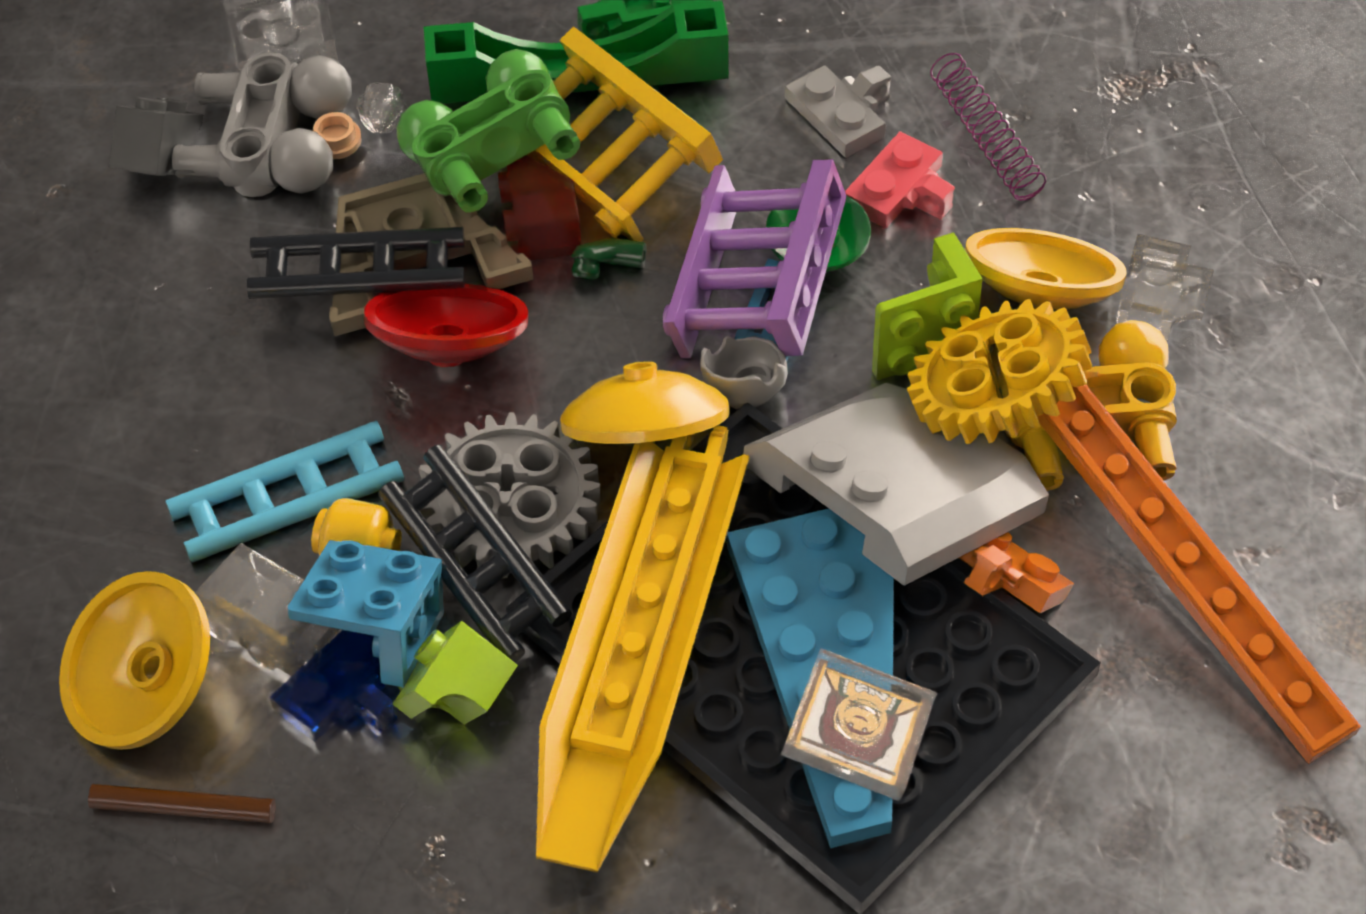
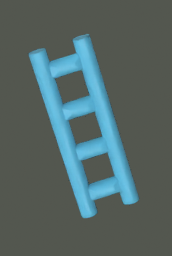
[165,420,405,563]

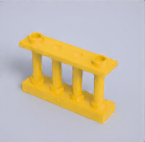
[527,26,723,242]

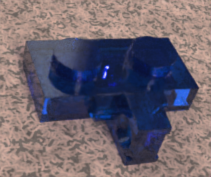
[269,630,397,742]

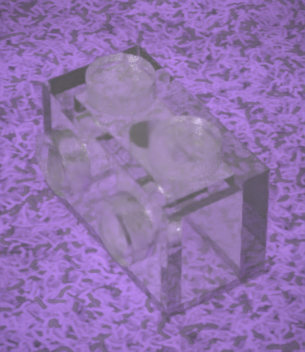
[195,543,340,679]

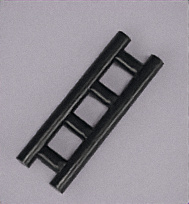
[247,227,465,299]
[378,445,572,663]

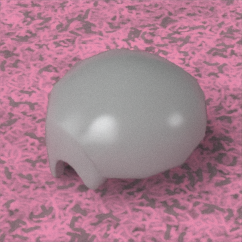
[700,336,788,410]

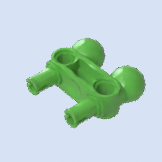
[396,49,580,212]

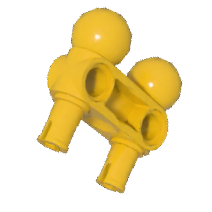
[990,320,1177,491]

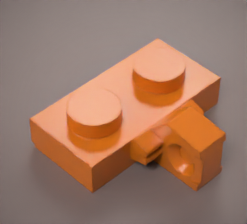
[959,532,1074,613]

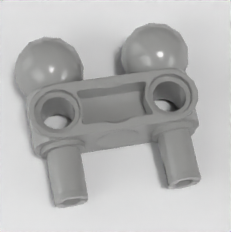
[172,52,352,197]

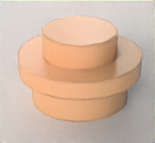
[312,112,362,159]

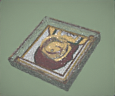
[781,648,936,801]

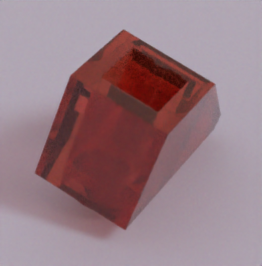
[497,155,581,260]

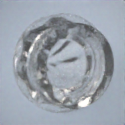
[356,82,407,134]

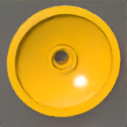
[965,228,1127,310]
[560,362,730,444]
[59,571,210,750]

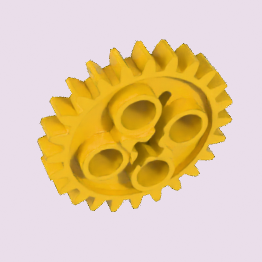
[907,299,1092,444]

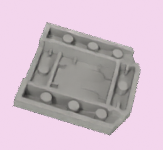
[743,383,1049,586]

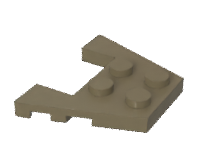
[329,173,533,336]

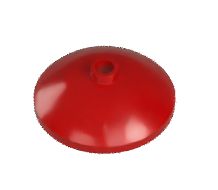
[364,284,528,367]

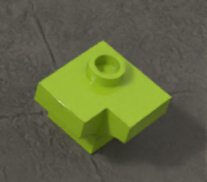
[392,621,518,725]

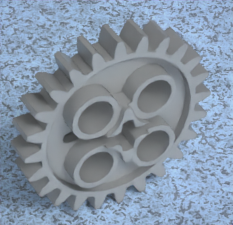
[415,412,601,578]

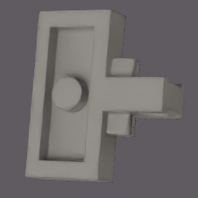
[785,65,891,158]

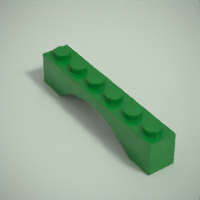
[424,0,729,104]

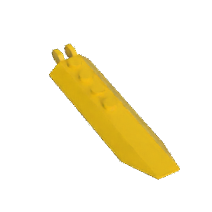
[536,425,750,873]

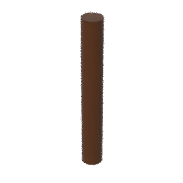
[88,784,276,823]

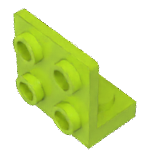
[872,232,983,380]

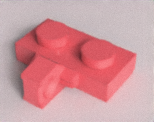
[845,131,955,229]

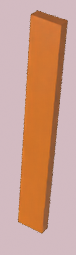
[1038,385,1361,764]

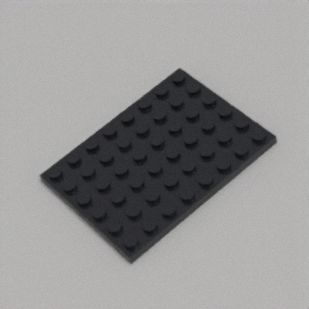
[506,403,1101,914]

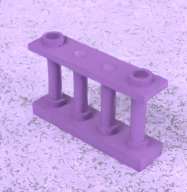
[663,159,847,358]

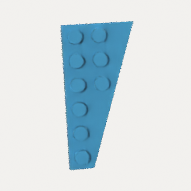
[727,509,894,848]

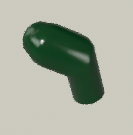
[571,237,647,280]

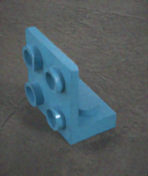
[288,540,444,687]

